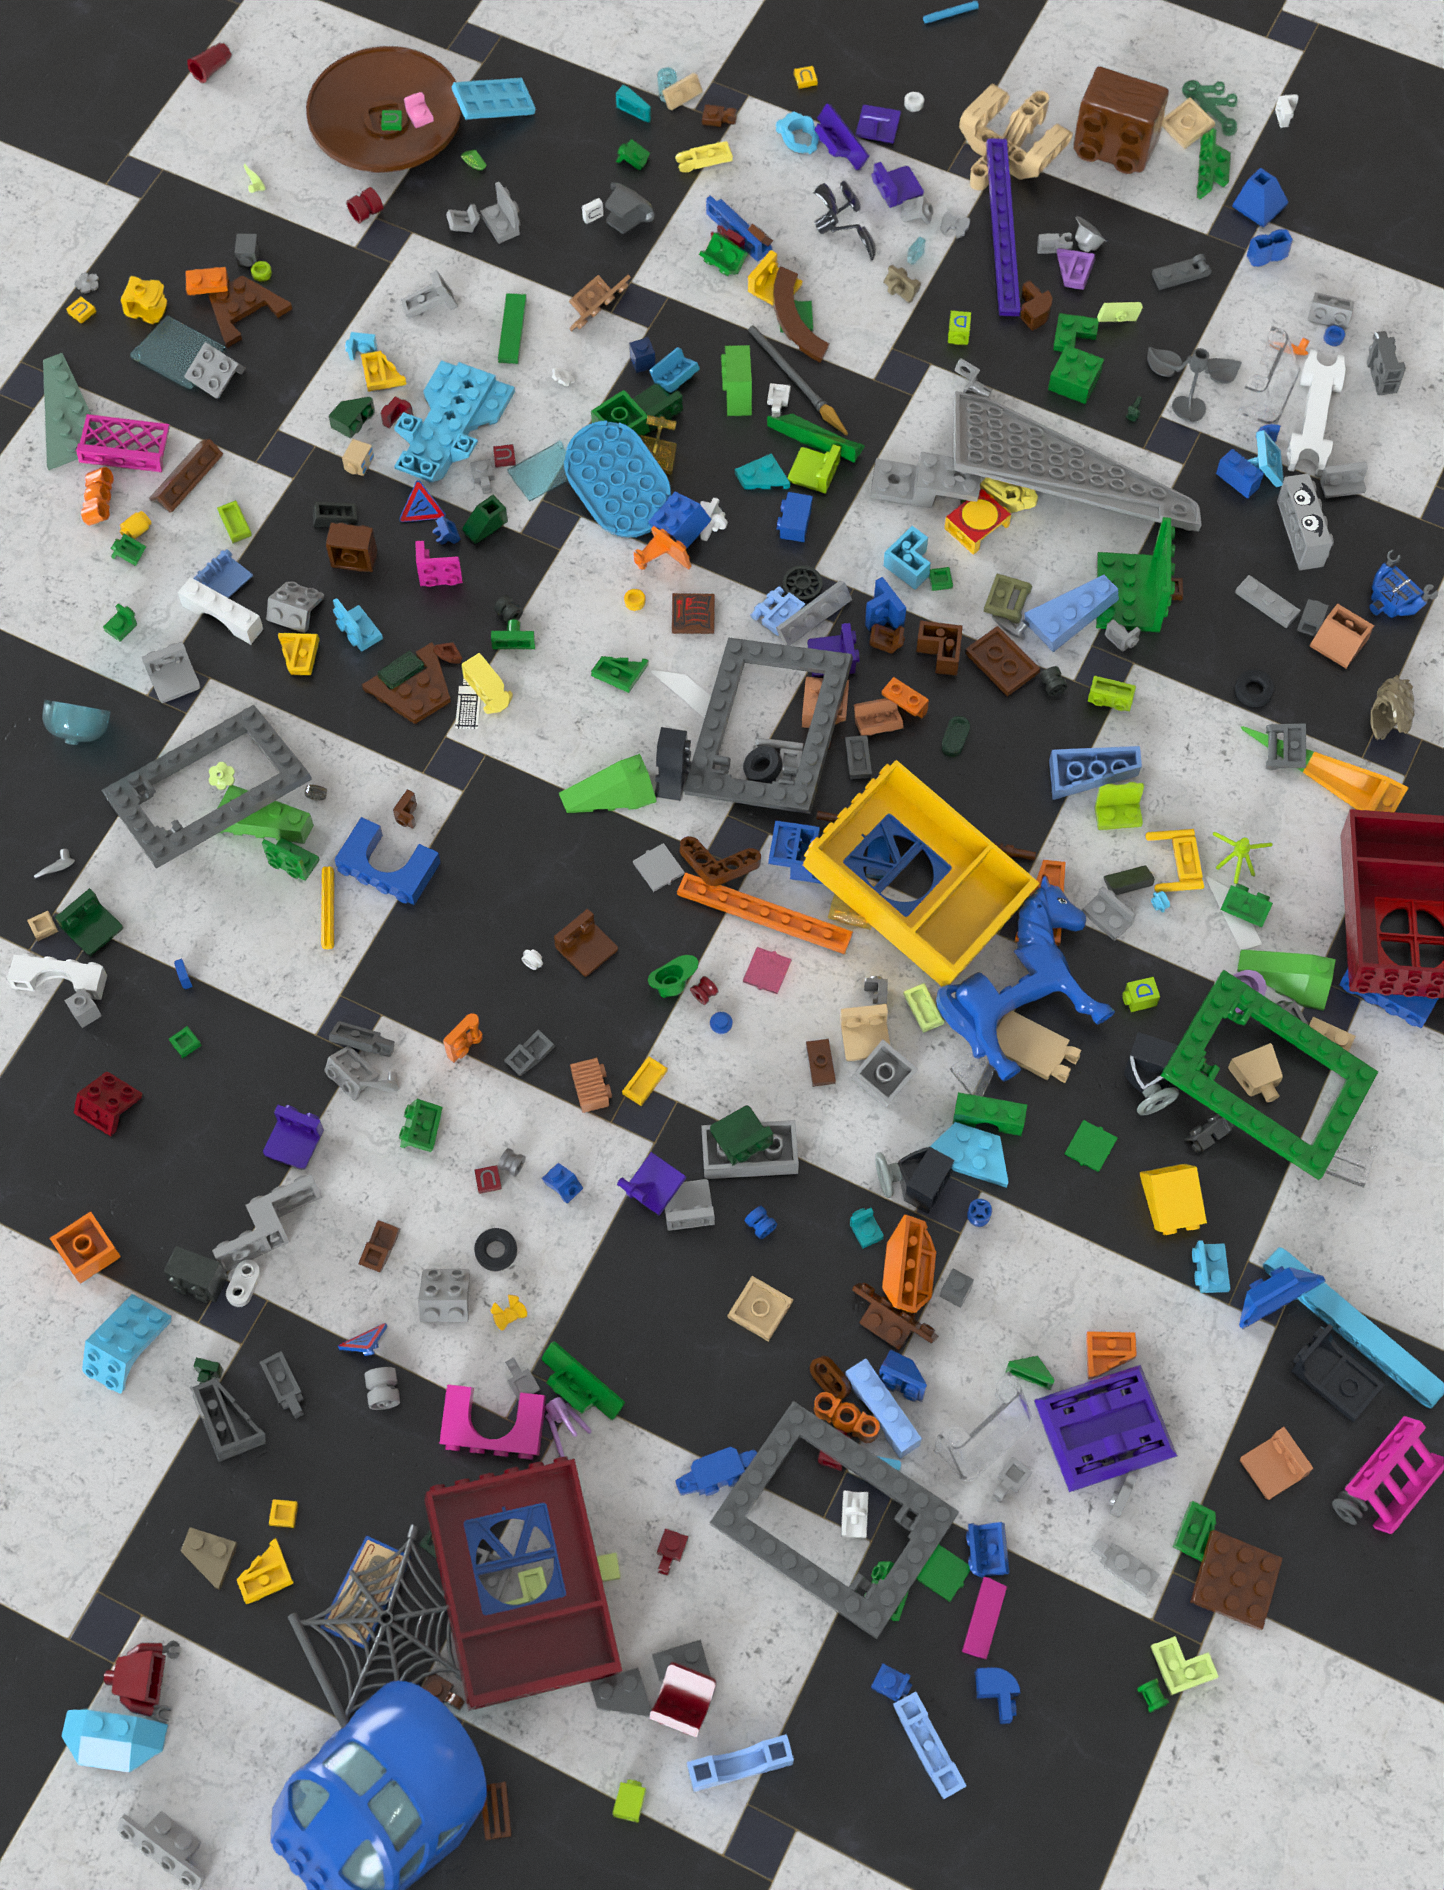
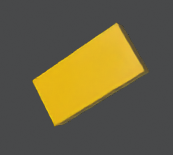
[622,1056,668,1106]

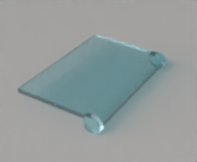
[507,440,568,501]

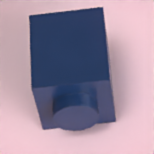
[629,337,655,373]

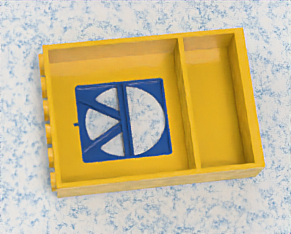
[802,760,1039,986]

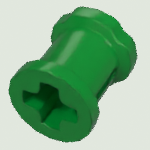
[1137,1679,1169,1712]

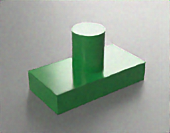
[491,619,536,649]

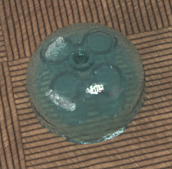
[42,700,111,745]

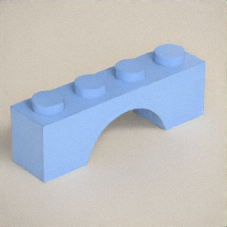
[845,1359,922,1459]
[687,1734,794,1792]

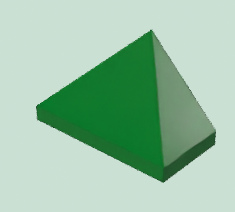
[1005,1355,1055,1390]

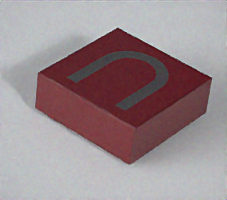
[493,444,516,468]
[474,1165,502,1194]

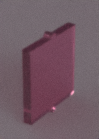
[743,947,792,994]

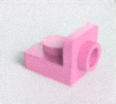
[404,92,434,128]

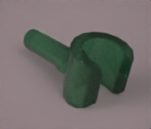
[1126,396,1142,422]

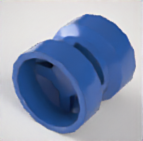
[744,1206,777,1239]

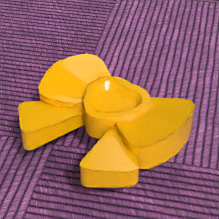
[490,1294,527,1330]

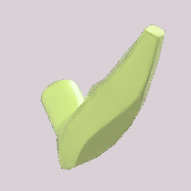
[244,164,266,193]

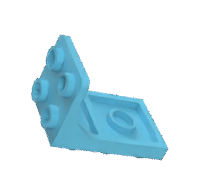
[82,1294,172,1393]

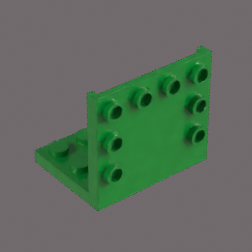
[1096,517,1175,632]

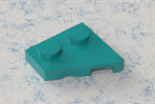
[735,453,790,489]

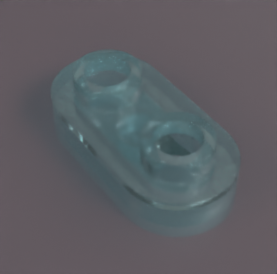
[657,67,677,102]

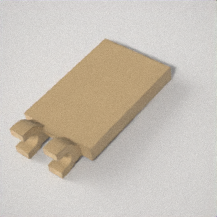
[996,1011,1082,1083]

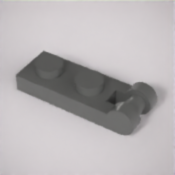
[1152,254,1212,290]

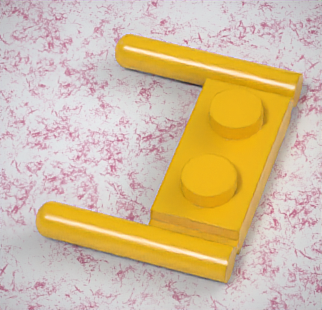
[1145,829,1204,893]

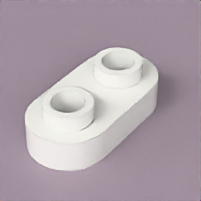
[226,1260,261,1307]

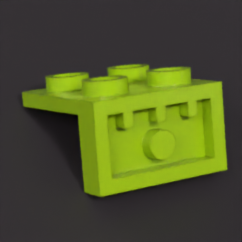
[787,445,841,494]
[1094,782,1144,830]

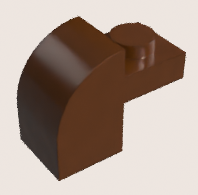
[1020,281,1052,331]

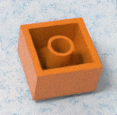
[50,1212,121,1284]

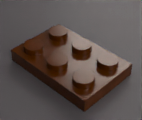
[965,626,1040,696]

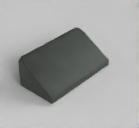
[1103,865,1155,895]

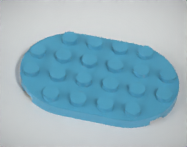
[564,421,671,537]

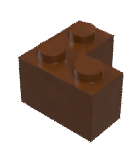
[916,620,963,676]

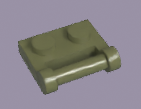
[983,573,1032,623]

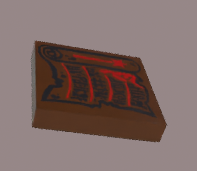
[672,593,715,634]

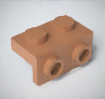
[854,698,903,736]

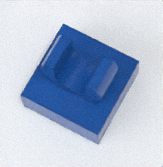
[433,516,461,545]

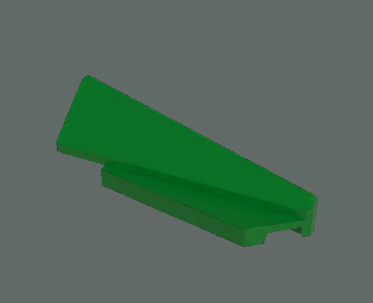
[767,414,864,462]

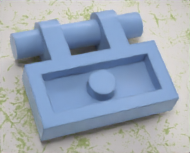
[750,586,805,636]

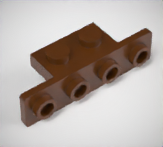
[852,1283,939,1350]

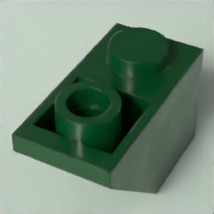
[328,397,375,439]
[462,495,508,544]

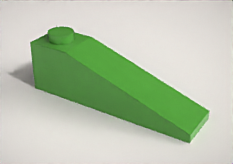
[559,754,657,813]
[1237,949,1336,1011]

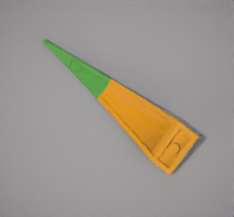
[1241,726,1408,812]

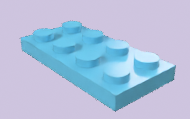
[451,78,536,119]

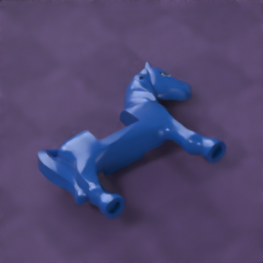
[936,876,1115,1082]

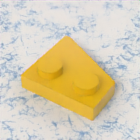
[361,351,407,392]
[278,633,320,675]
[237,1539,293,1604]

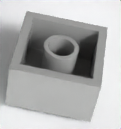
[850,1040,918,1107]

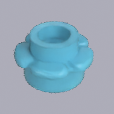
[1151,891,1170,912]

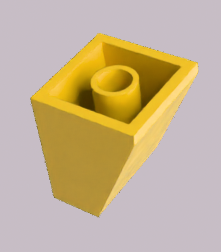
[1140,1164,1207,1235]

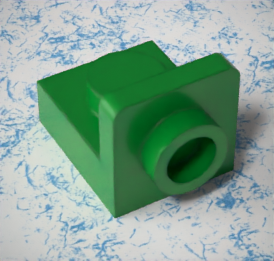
[110,534,147,566]
[103,603,137,642]

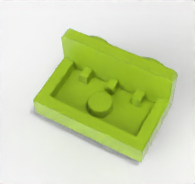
[1088,676,1136,712]

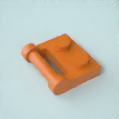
[443,1013,483,1063]

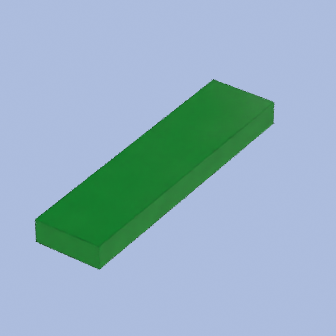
[498,293,527,364]

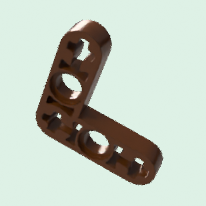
[680,836,761,886]

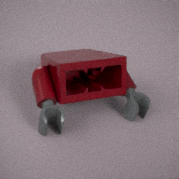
[104,1640,180,1722]

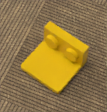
[748,250,803,306]

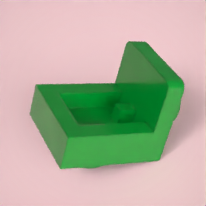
[616,139,650,171]

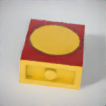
[944,489,1011,555]

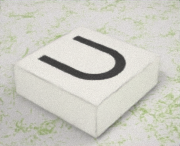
[582,198,603,224]

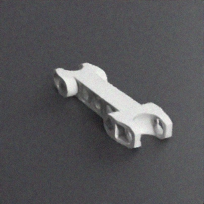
[1287,350,1346,477]

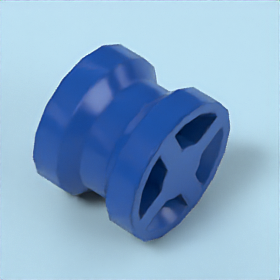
[967,1199,992,1227]

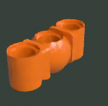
[81,467,114,526]
[814,1392,880,1443]

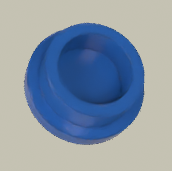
[710,1012,733,1034]

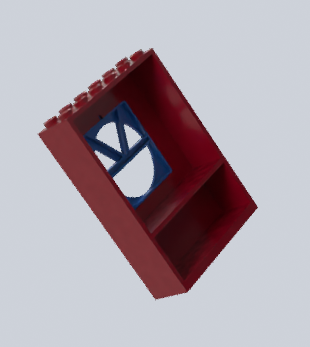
[425,1456,622,1711]

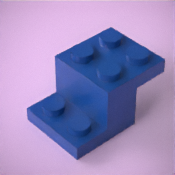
[768,821,823,884]

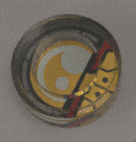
[304,785,328,801]

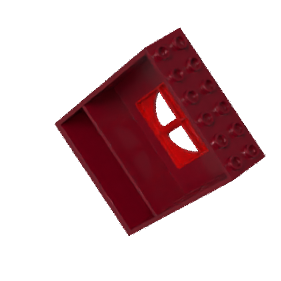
[1340,809,1444,999]

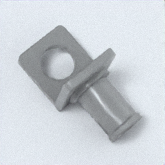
[955,358,993,397]

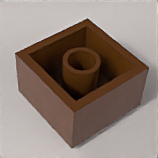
[326,523,378,572]

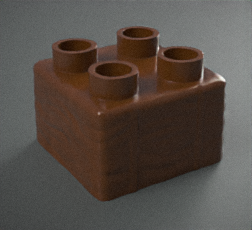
[1073,66,1169,174]

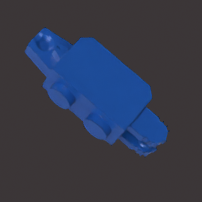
[675,1447,757,1496]

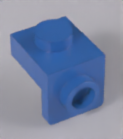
[542,1163,583,1203]

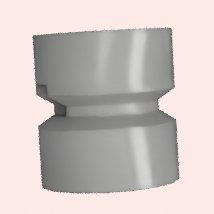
[364,1367,400,1410]

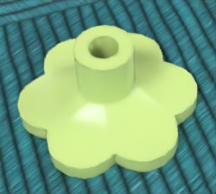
[209,762,235,790]

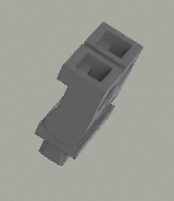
[1366,331,1406,396]

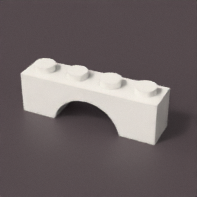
[178,577,263,644]
[7,954,107,1000]

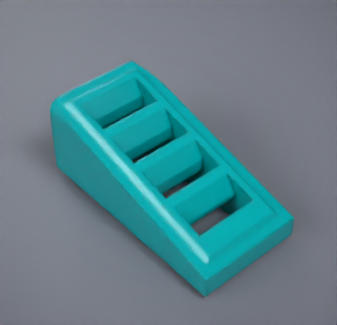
[616,85,651,123]

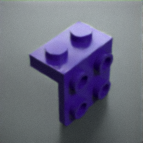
[871,161,924,208]
[807,623,859,677]
[263,1105,324,1170]

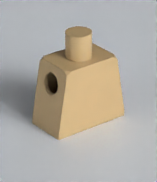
[1228,1043,1283,1102]

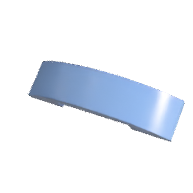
[893,1692,966,1799]

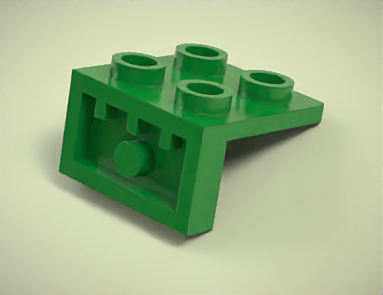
[262,837,320,881]

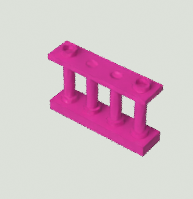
[1345,1416,1444,1534]

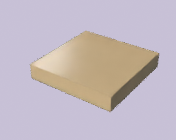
[1162,98,1215,149]
[728,1276,793,1342]

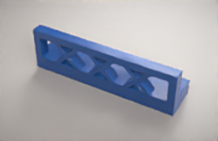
[706,195,772,262]

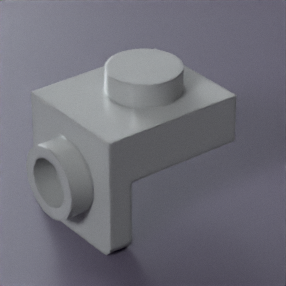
[900,196,933,224]
[446,204,480,232]

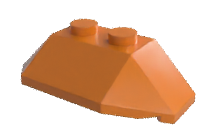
[882,1215,936,1313]

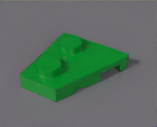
[591,656,649,693]
[1172,1501,1216,1562]

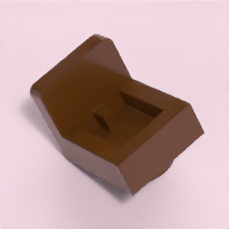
[869,624,905,654]

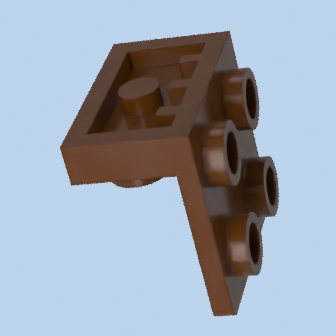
[554,908,618,977]

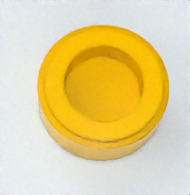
[624,589,645,611]

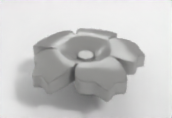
[74,272,99,294]

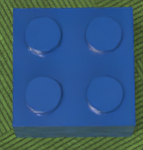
[648,492,712,548]

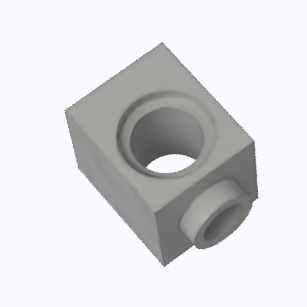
[64,988,102,1028]

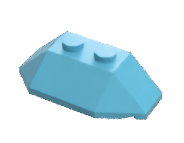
[62,1710,168,1772]

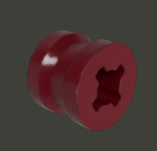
[690,976,719,1005]

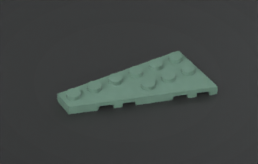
[43,353,103,470]

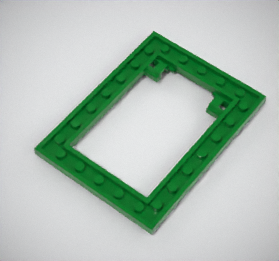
[1160,969,1378,1181]

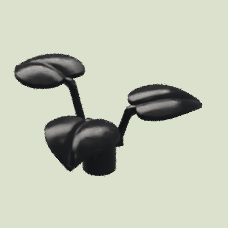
[813,181,876,262]

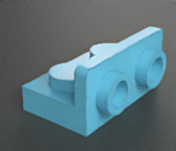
[1192,1241,1230,1293]

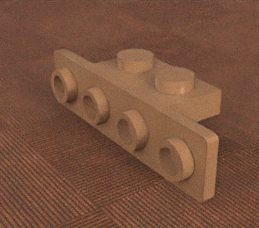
[569,275,631,332]

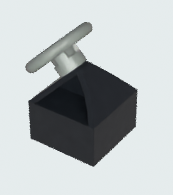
[1124,1032,1179,1115]
[875,1146,955,1214]

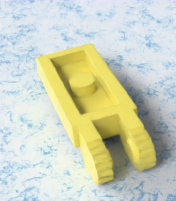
[675,141,733,173]

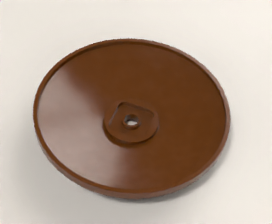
[306,46,462,173]

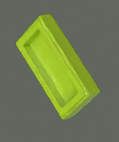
[217,500,252,543]

